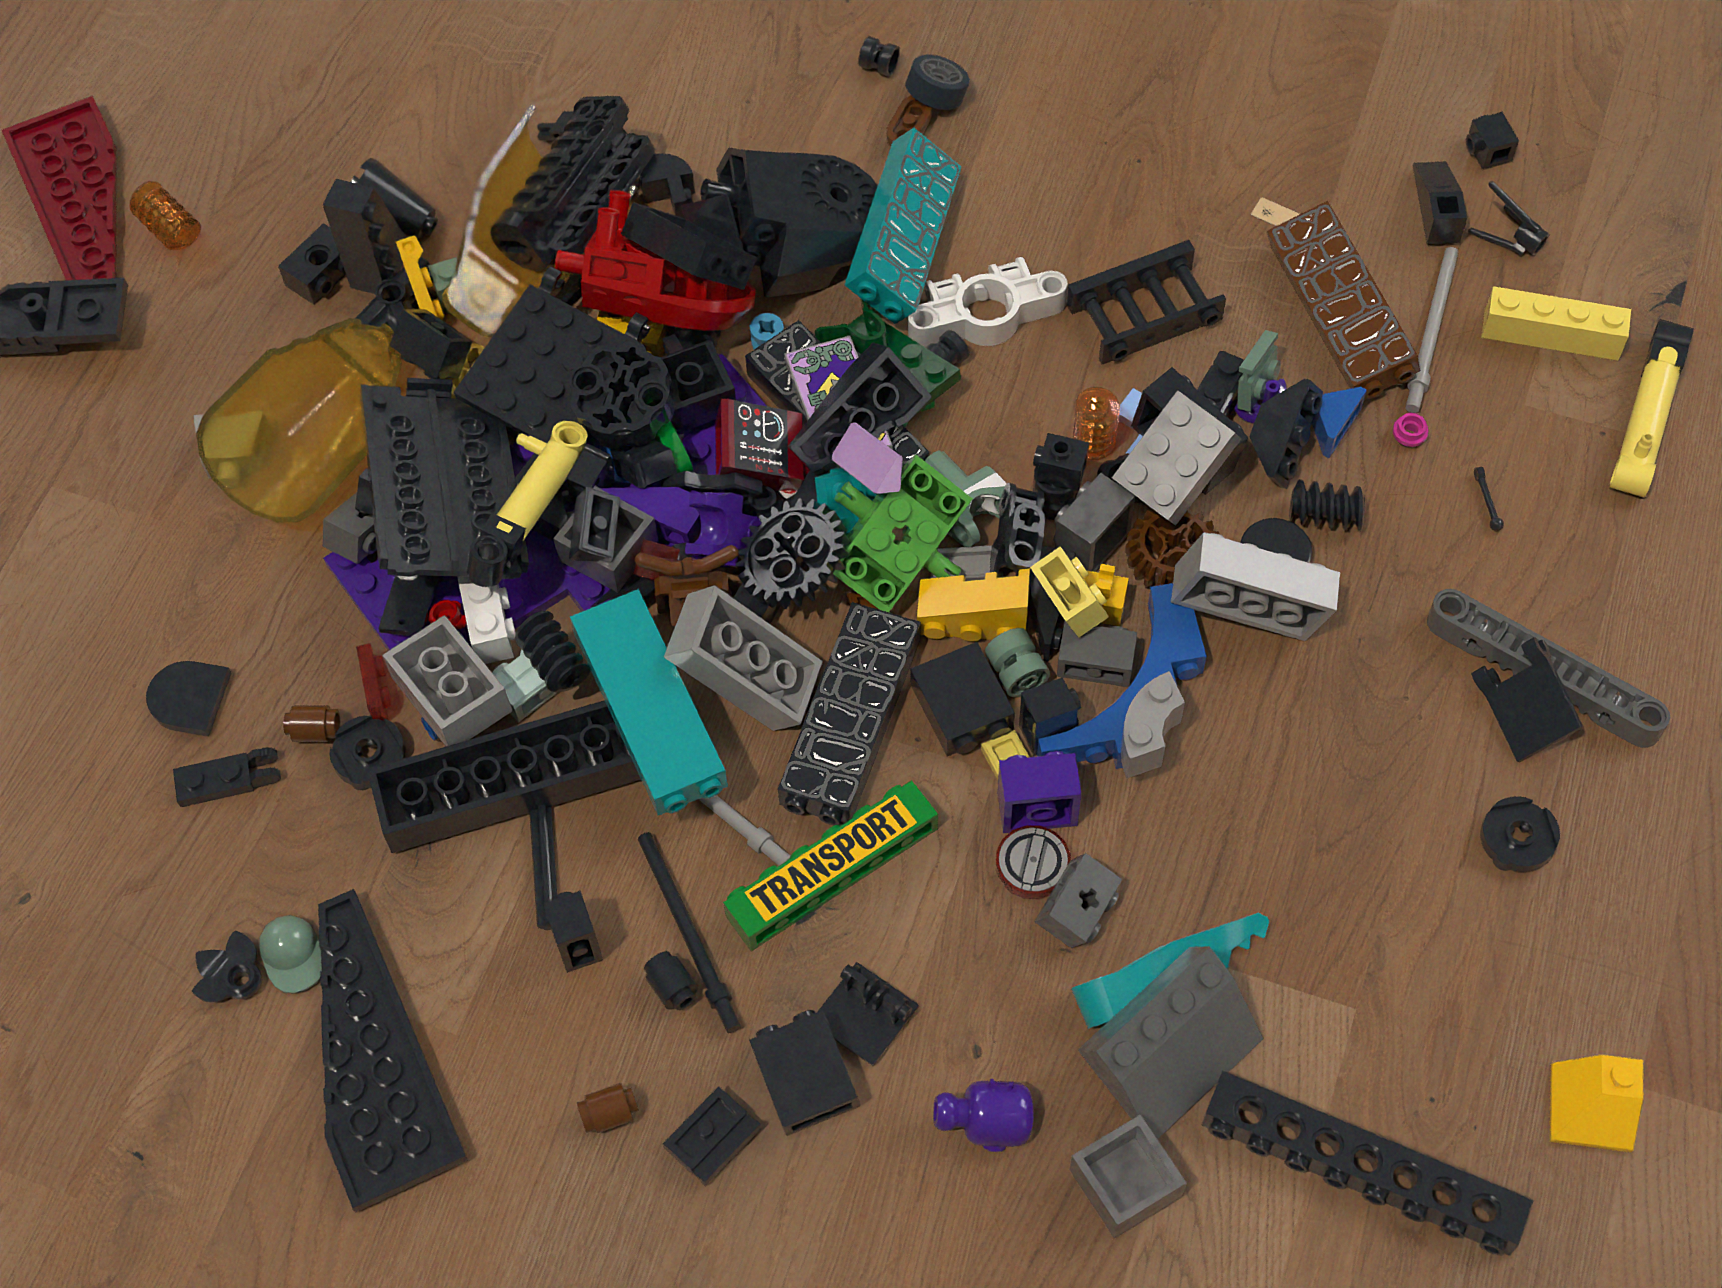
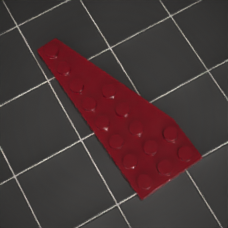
[1,95,116,280]

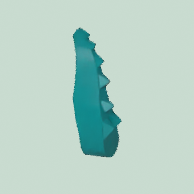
[1071,913,1269,1029]

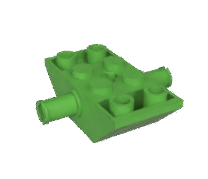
[833,455,973,612]

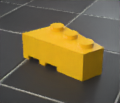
[917,569,1030,641]

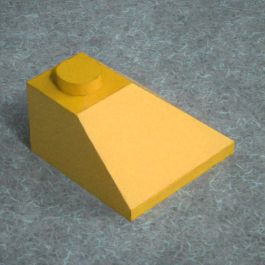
[1549,1055,1643,1152]

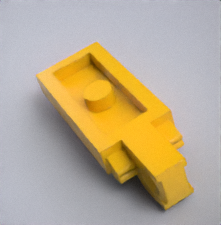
[396,236,445,319]

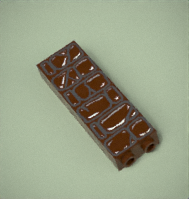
[1267,201,1420,399]

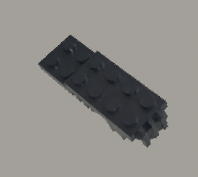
[0,278,128,355]

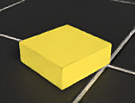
[981,730,1029,780]

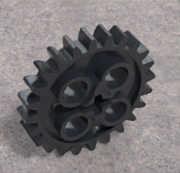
[736,499,850,609]

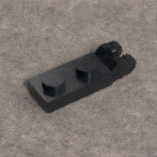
[173,747,281,807]

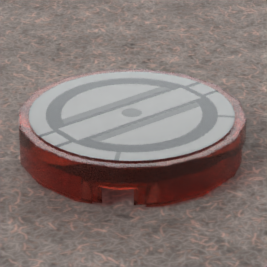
[996,825,1071,900]

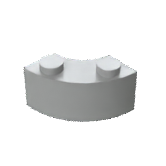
[1121,671,1185,778]

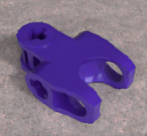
[685,492,761,568]

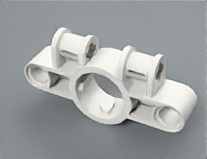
[908,257,1067,348]

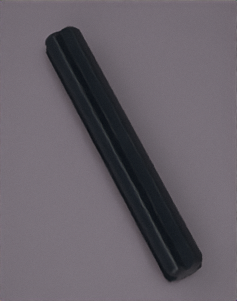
[529,805,557,930]

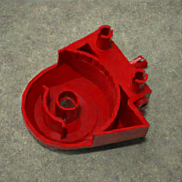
[555,190,756,331]

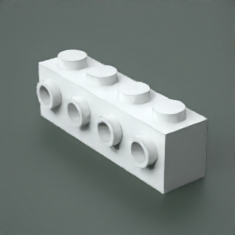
[457,576,516,664]

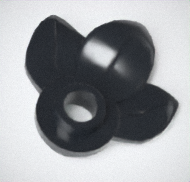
[192,931,262,1003]

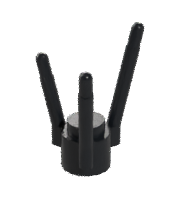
[1468,181,1550,256]

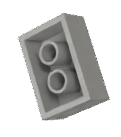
[1112,391,1241,525]
[382,615,512,746]

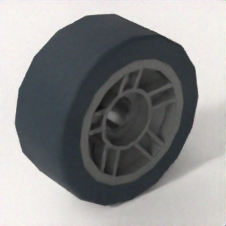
[905,54,970,110]

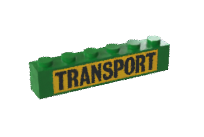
[723,780,938,952]

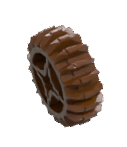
[1125,507,1220,589]

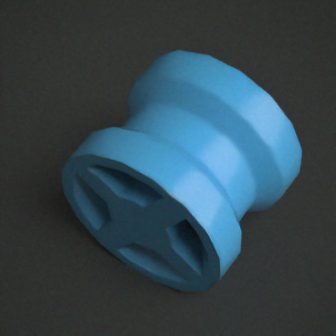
[750,313,784,349]

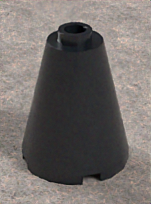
[350,158,438,239]

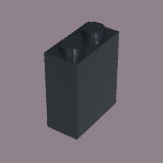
[910,642,1015,757]
[749,1010,860,1136]

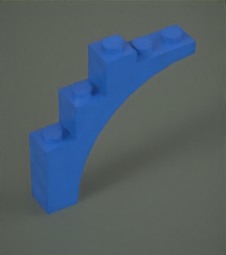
[1037,583,1207,769]

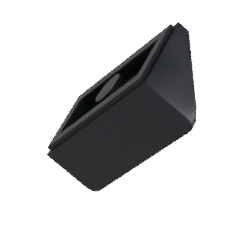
[569,487,620,562]

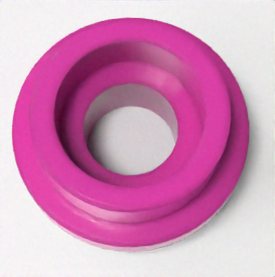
[1393,413,1429,447]

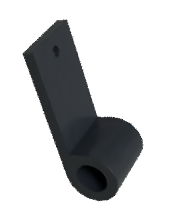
[378,575,441,636]

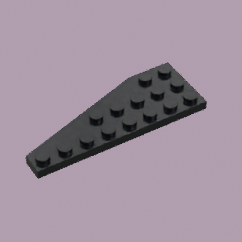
[318,889,468,1213]

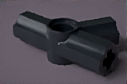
[349,256,432,346]

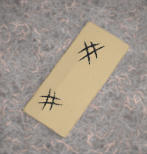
[1251,198,1300,226]

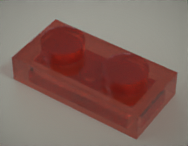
[356,643,393,721]

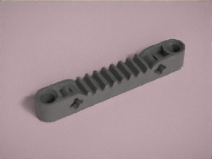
[1427,589,1670,748]

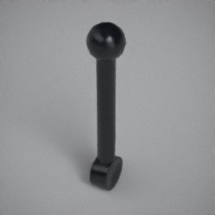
[1474,467,1504,531]

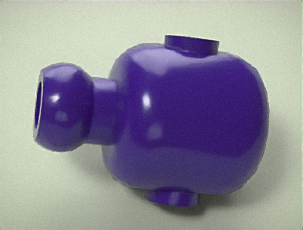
[933,1079,1033,1152]

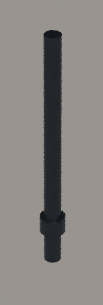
[638,832,741,1033]

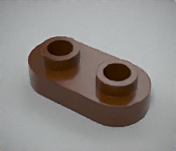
[887,95,932,147]

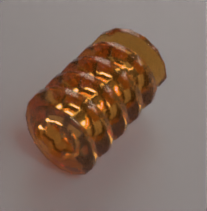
[129,181,201,250]
[1073,387,1120,461]

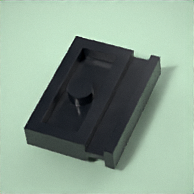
[663,1086,761,1187]

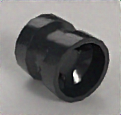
[858,36,900,77]
[926,330,969,365]

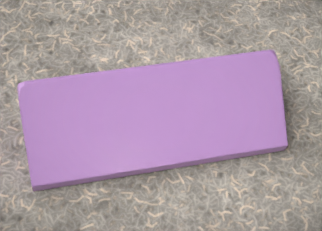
[832,423,903,494]

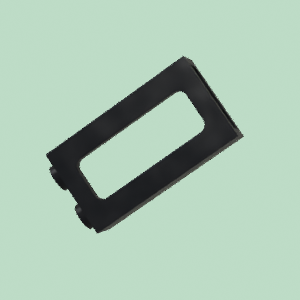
[621,202,757,290]

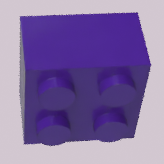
[997,751,1082,833]

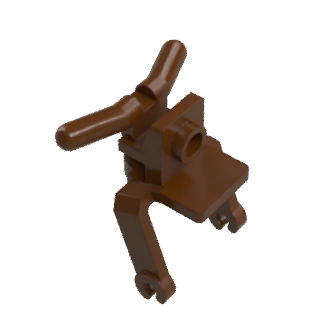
[635,545,739,626]

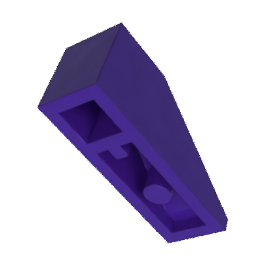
[600,487,701,544]

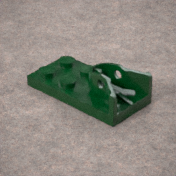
[814,298,961,415]

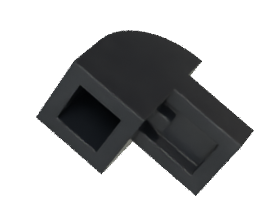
[638,153,695,218]

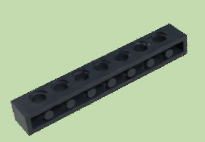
[1202,1071,1533,1256]

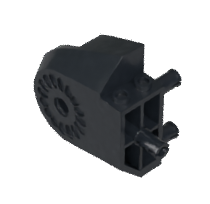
[700,147,878,298]

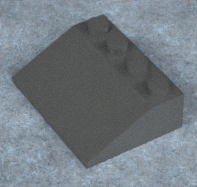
[1078,947,1263,1139]

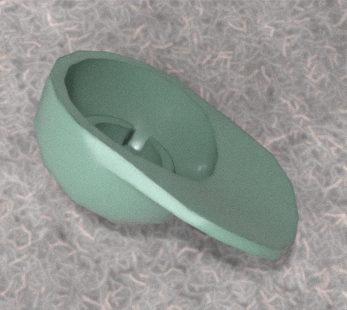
[259,915,322,994]

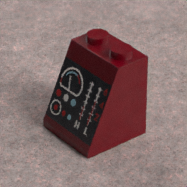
[715,399,809,491]

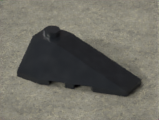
[788,342,932,472]

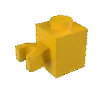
[1084,564,1129,626]

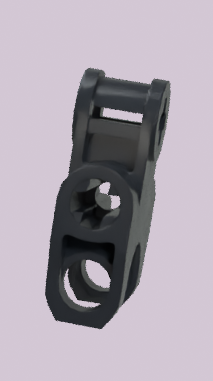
[990,482,1045,578]

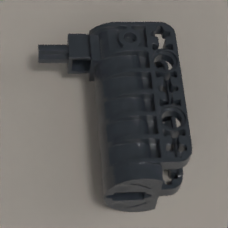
[490,96,655,271]

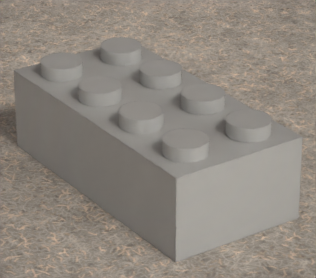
[1171,532,1340,641]
[664,585,823,731]

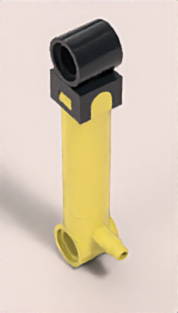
[1609,319,1694,498]
[466,421,588,587]

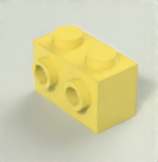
[1030,546,1109,638]

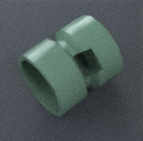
[985,628,1050,697]

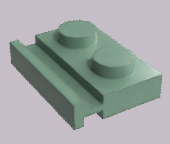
[1237,330,1281,412]

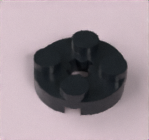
[329,716,406,790]
[1480,796,1560,872]

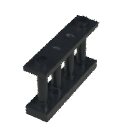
[1066,240,1226,365]

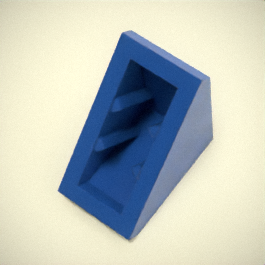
[1312,387,1367,458]

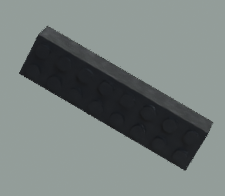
[367,700,641,853]

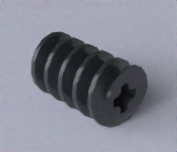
[1289,479,1365,532]
[515,611,591,693]

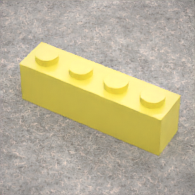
[1481,286,1631,361]

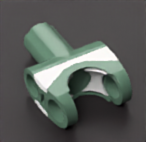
[925,450,1006,547]

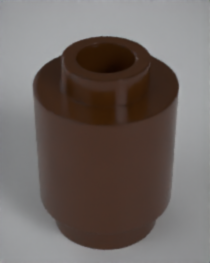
[283,705,341,742]
[577,1083,638,1133]

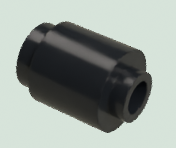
[644,951,698,1011]

